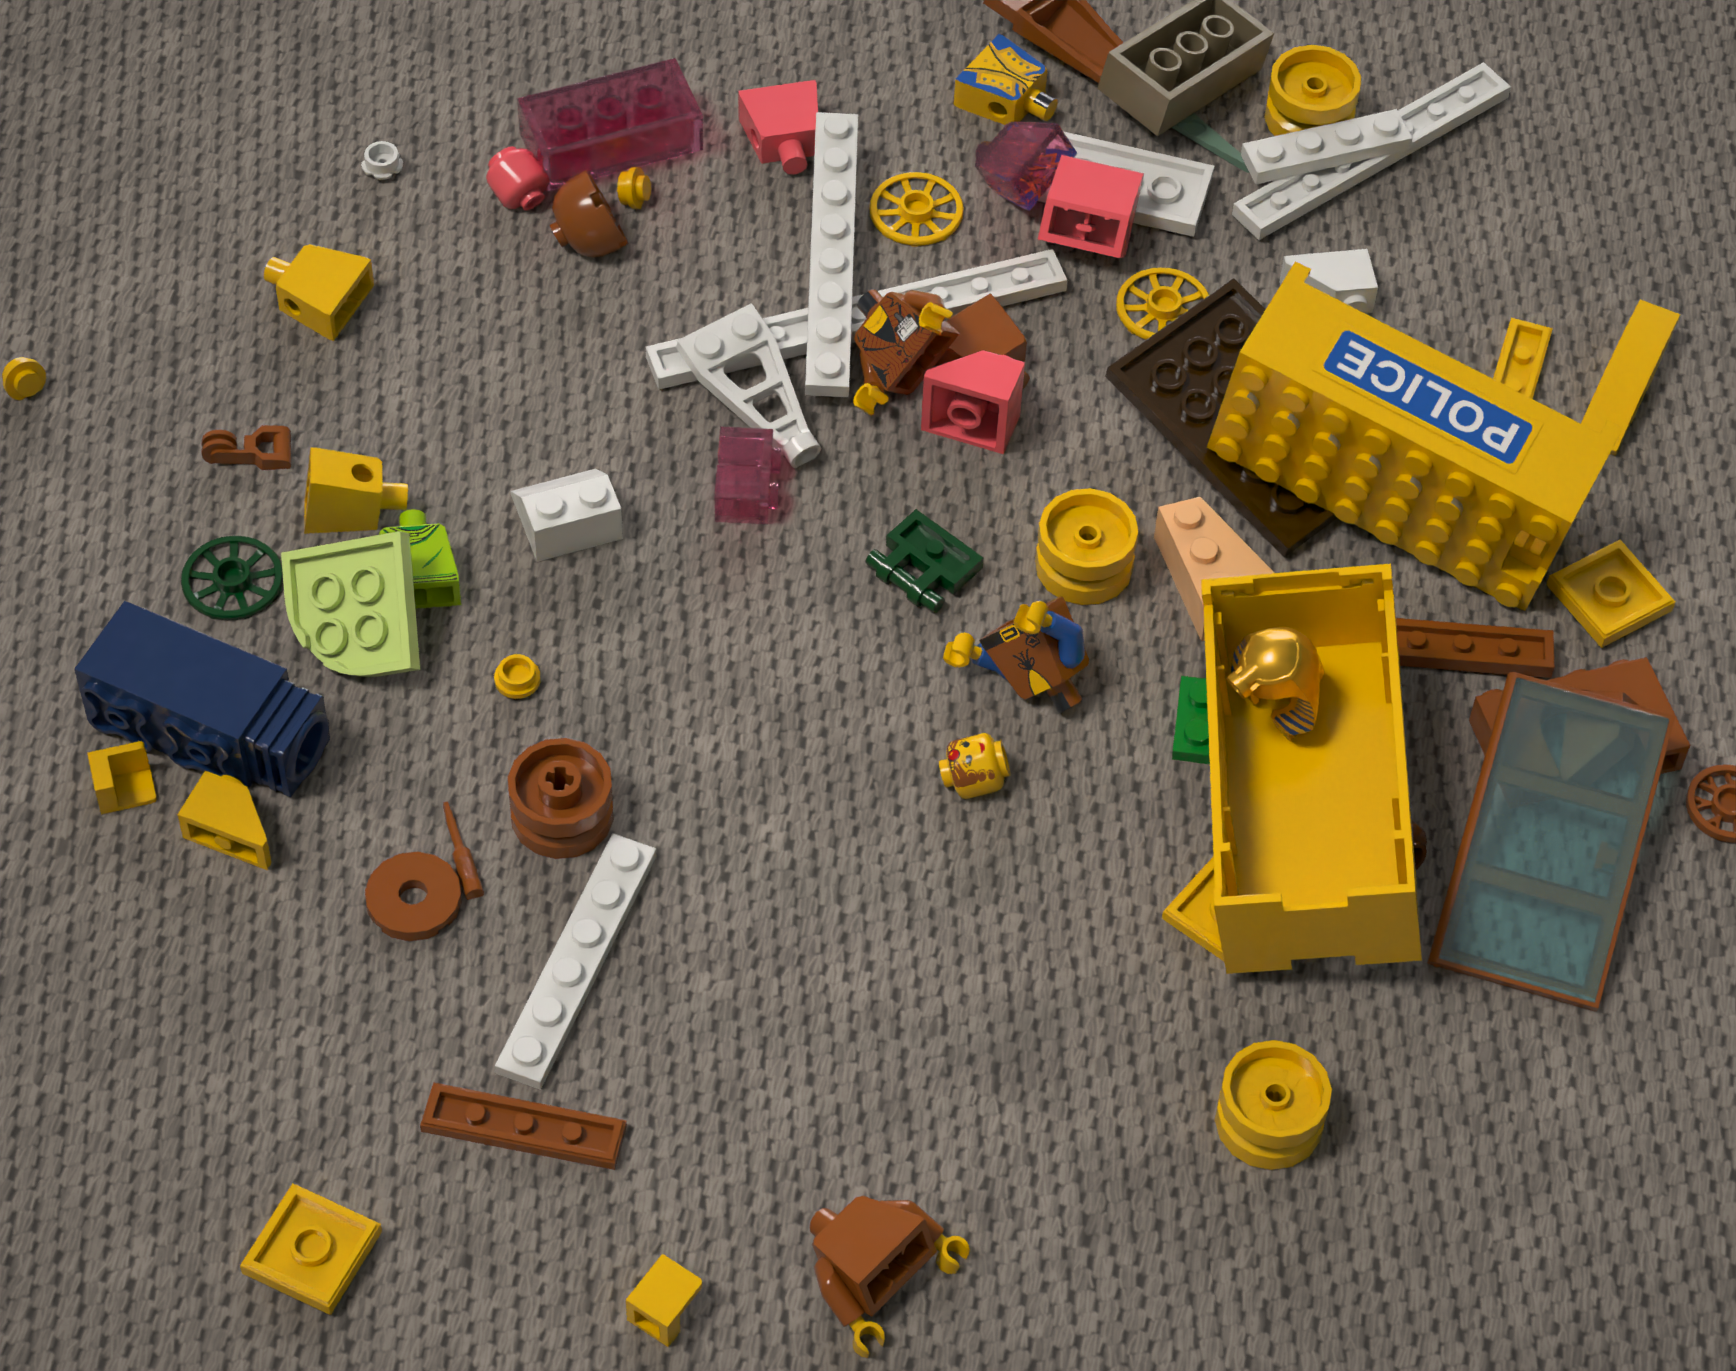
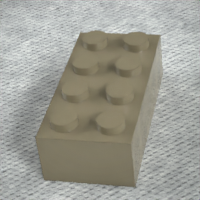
[1097,0,1274,136]

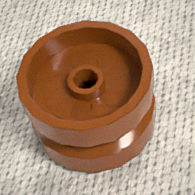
[508,738,614,859]

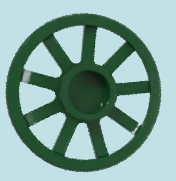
[181,536,283,620]

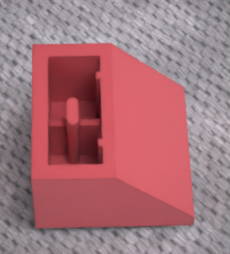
[1038,155,1144,258]

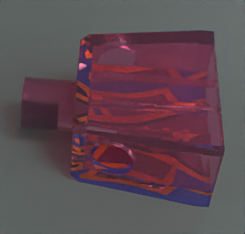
[975,122,1077,211]

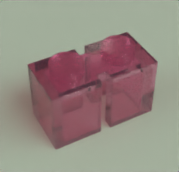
[714,426,782,524]

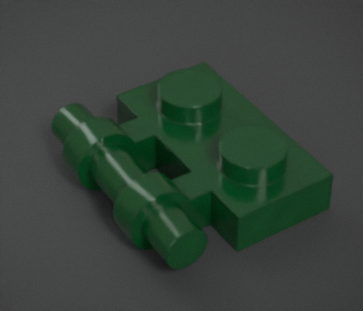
[865,509,984,613]

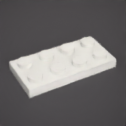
[1035,129,1214,237]

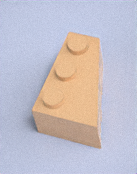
[1154,497,1274,641]

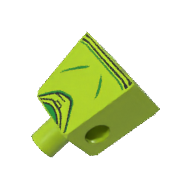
[379,509,461,609]

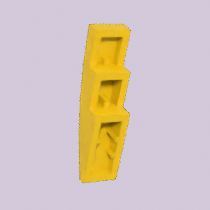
[1581,299,1680,456]

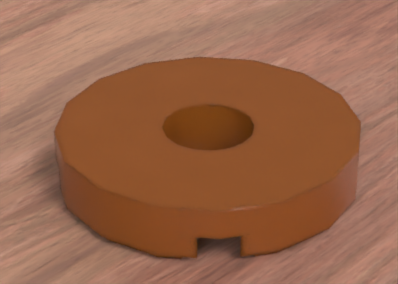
[365,851,462,941]

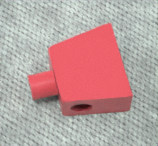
[738,80,818,175]

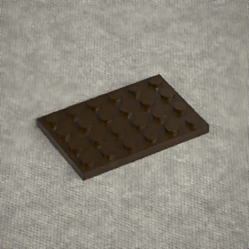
[1105,278,1337,558]

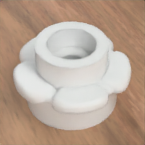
[361,141,403,180]

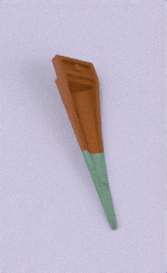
[983,0,1250,173]

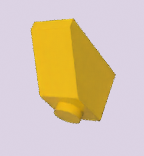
[177,771,272,870]

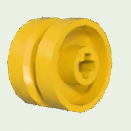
[1264,45,1361,136]
[1035,488,1138,605]
[1215,1040,1332,1170]

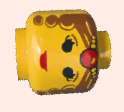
[939,733,1011,799]

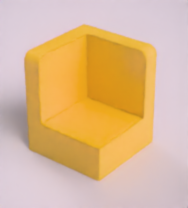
[87,741,157,815]
[626,1254,702,1347]

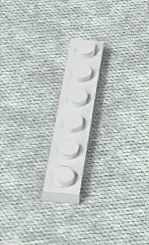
[495,833,657,1090]

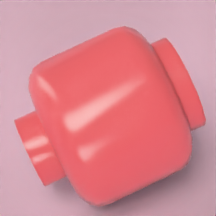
[486,146,549,211]

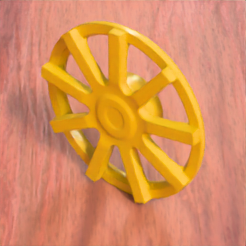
[869,172,964,247]
[1116,268,1209,340]

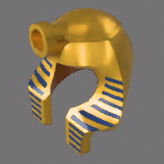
[1226,627,1324,741]

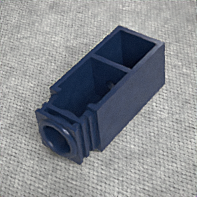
[74,601,330,798]

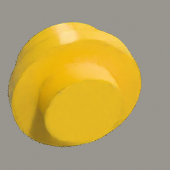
[617,167,651,209]
[2,357,46,400]
[494,654,541,699]

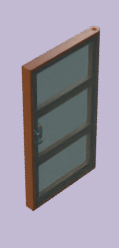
[1427,672,1675,1012]

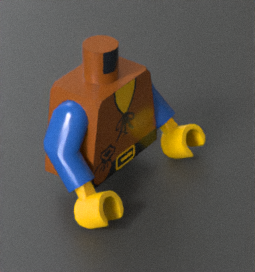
[943,596,1089,713]

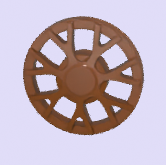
[1686,764,1736,843]

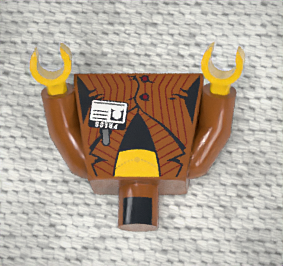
[853,290,960,416]

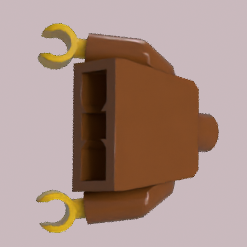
[810,1196,970,1358]

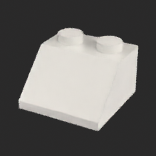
[511,469,623,562]

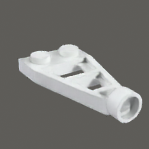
[677,303,821,468]

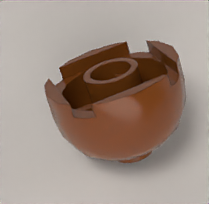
[550,170,629,257]

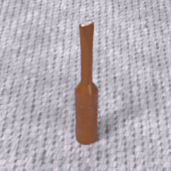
[443,802,484,900]

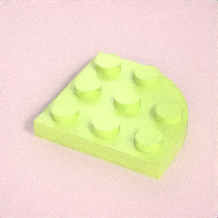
[281,531,420,677]

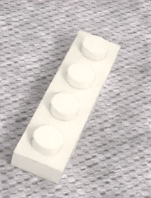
[1241,109,1413,184]

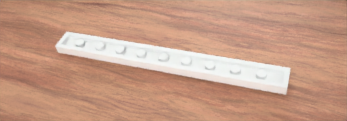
[646,249,1067,390]

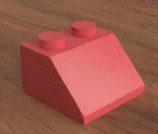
[921,350,1025,454]

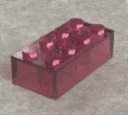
[517,58,704,191]

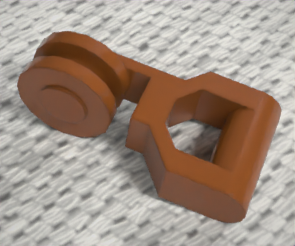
[201,425,291,470]

